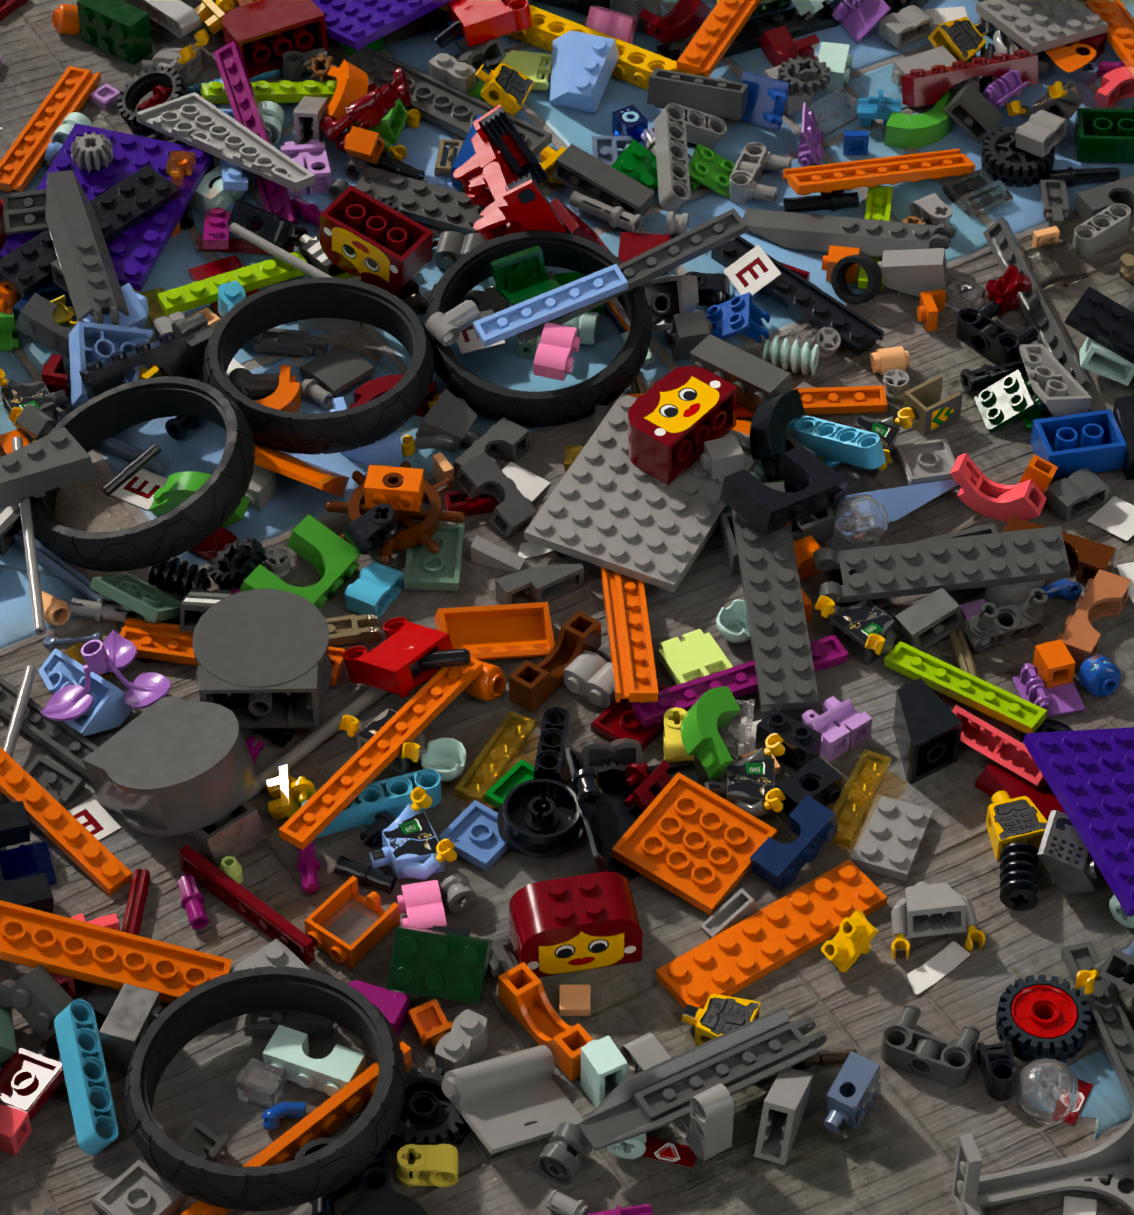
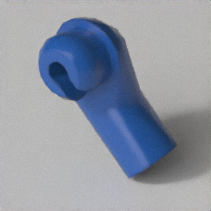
[1040,579,1082,600]
[262,1102,306,1130]

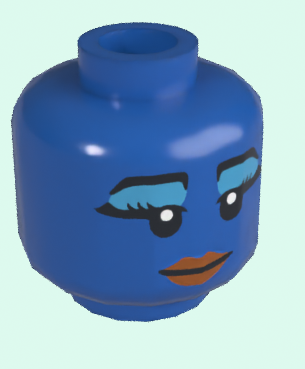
[1078,655,1121,698]

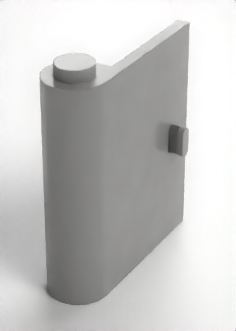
[442,1045,584,1154]

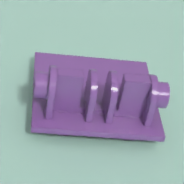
[831,0,891,43]
[983,70,1030,108]
[798,102,825,167]
[1012,663,1085,717]

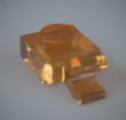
[166,150,196,187]

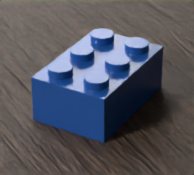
[1030,409,1127,479]

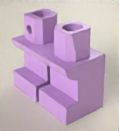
[801,696,873,762]

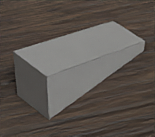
[471,535,526,573]
[700,888,759,938]

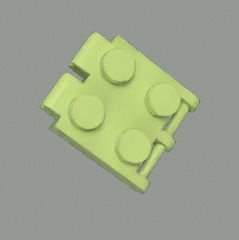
[497,50,552,91]
[658,629,733,685]

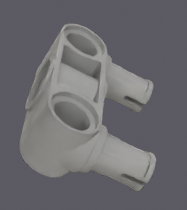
[729,142,792,204]

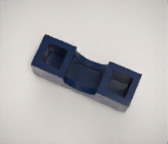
[750,795,838,891]

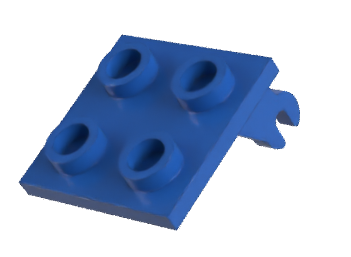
[740,71,789,130]
[705,292,770,343]

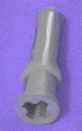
[569,191,643,233]

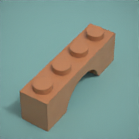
[1056,569,1131,669]

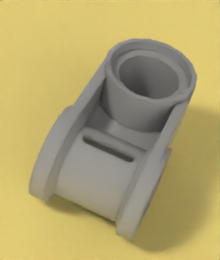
[910,193,952,226]

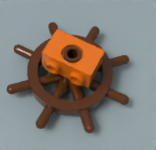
[325,461,466,564]

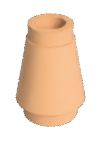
[41,591,70,626]

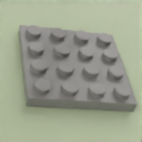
[976,0,1109,54]

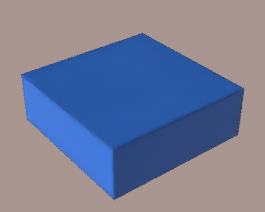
[843,130,869,155]

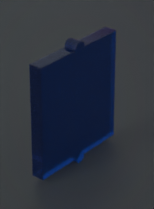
[0,841,57,885]

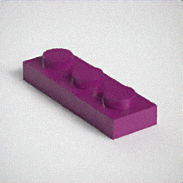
[203,207,230,249]

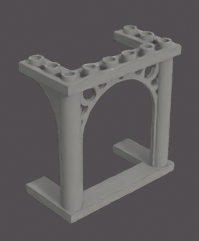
[951,1106,1134,1215]

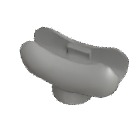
[993,30,1020,55]

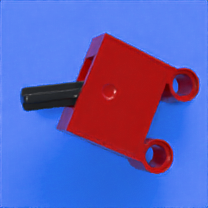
[435,0,533,48]
[342,617,471,698]

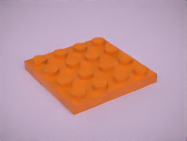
[611,772,777,916]

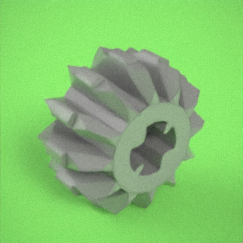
[71,131,113,172]

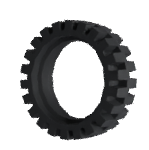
[117,66,190,135]

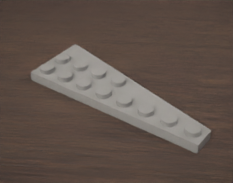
[136,92,315,191]

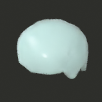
[716,599,750,643]
[421,737,466,782]

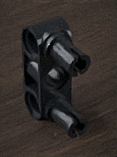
[227,200,308,249]
[956,300,1039,365]

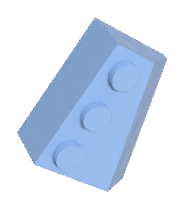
[550,30,619,113]
[69,321,154,407]

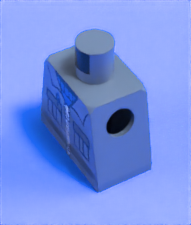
[823,1051,881,1134]

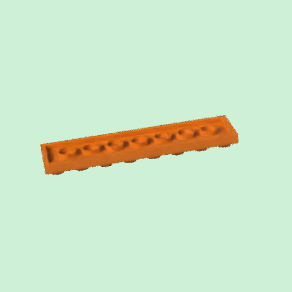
[656,859,887,1009]
[0,900,232,1003]

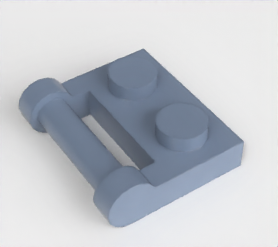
[592,136,635,166]

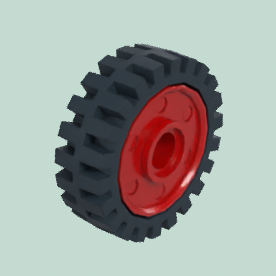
[996,974,1091,1065]

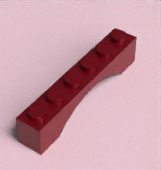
[901,49,1039,107]

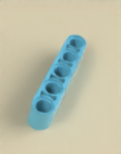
[785,415,886,469]
[300,769,442,838]
[54,999,119,1156]

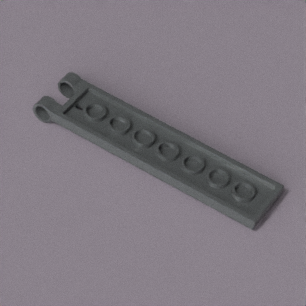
[328,157,486,235]
[813,526,1070,605]

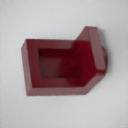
[42,354,71,398]

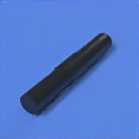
[101,443,161,497]

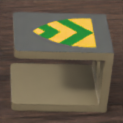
[903,375,963,437]

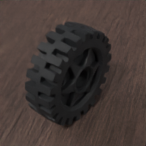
[981,125,1055,187]
[387,1066,470,1159]

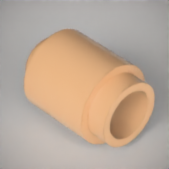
[870,346,910,375]

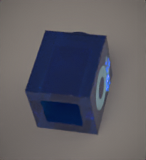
[612,105,648,143]

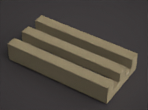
[434,139,464,177]

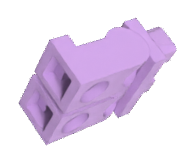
[281,139,332,196]

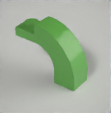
[884,91,953,148]
[149,471,250,528]
[681,686,741,778]

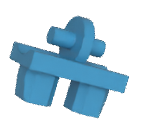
[857,90,902,127]

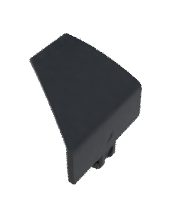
[564,746,700,881]

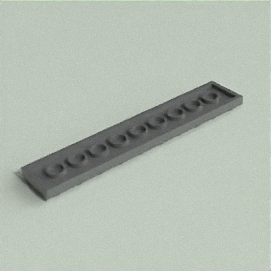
[337,46,552,156]
[731,482,819,712]

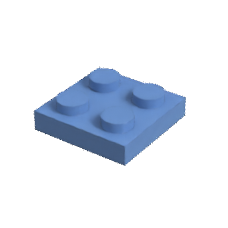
[438,800,510,871]

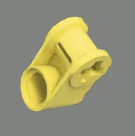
[663,707,694,763]
[396,1144,458,1188]

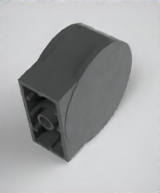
[193,589,332,729]
[82,694,256,836]

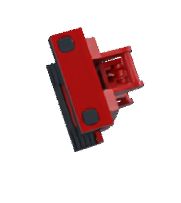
[453,104,572,241]

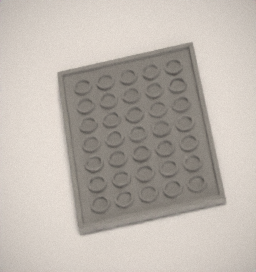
[524,393,759,592]

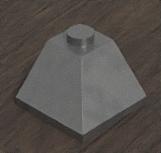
[641,274,699,332]

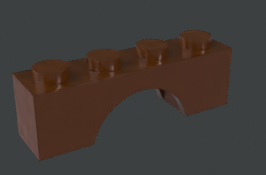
[1003,516,1116,584]
[509,610,601,713]

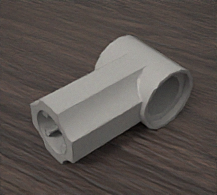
[425,300,481,347]

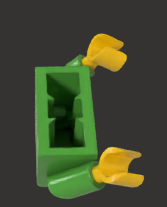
[347,99,421,162]

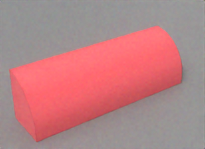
[952,705,1048,788]

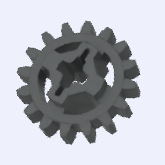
[778,55,831,96]

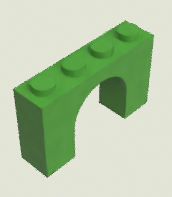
[240,514,361,611]

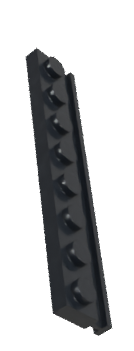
[657,1,840,62]
[711,236,884,356]

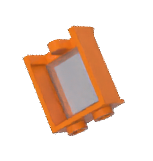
[304,876,400,970]

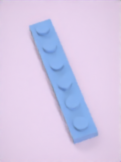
[473,264,628,347]

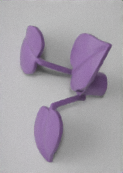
[40,630,172,721]

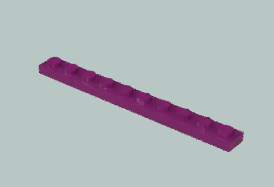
[213,41,299,226]

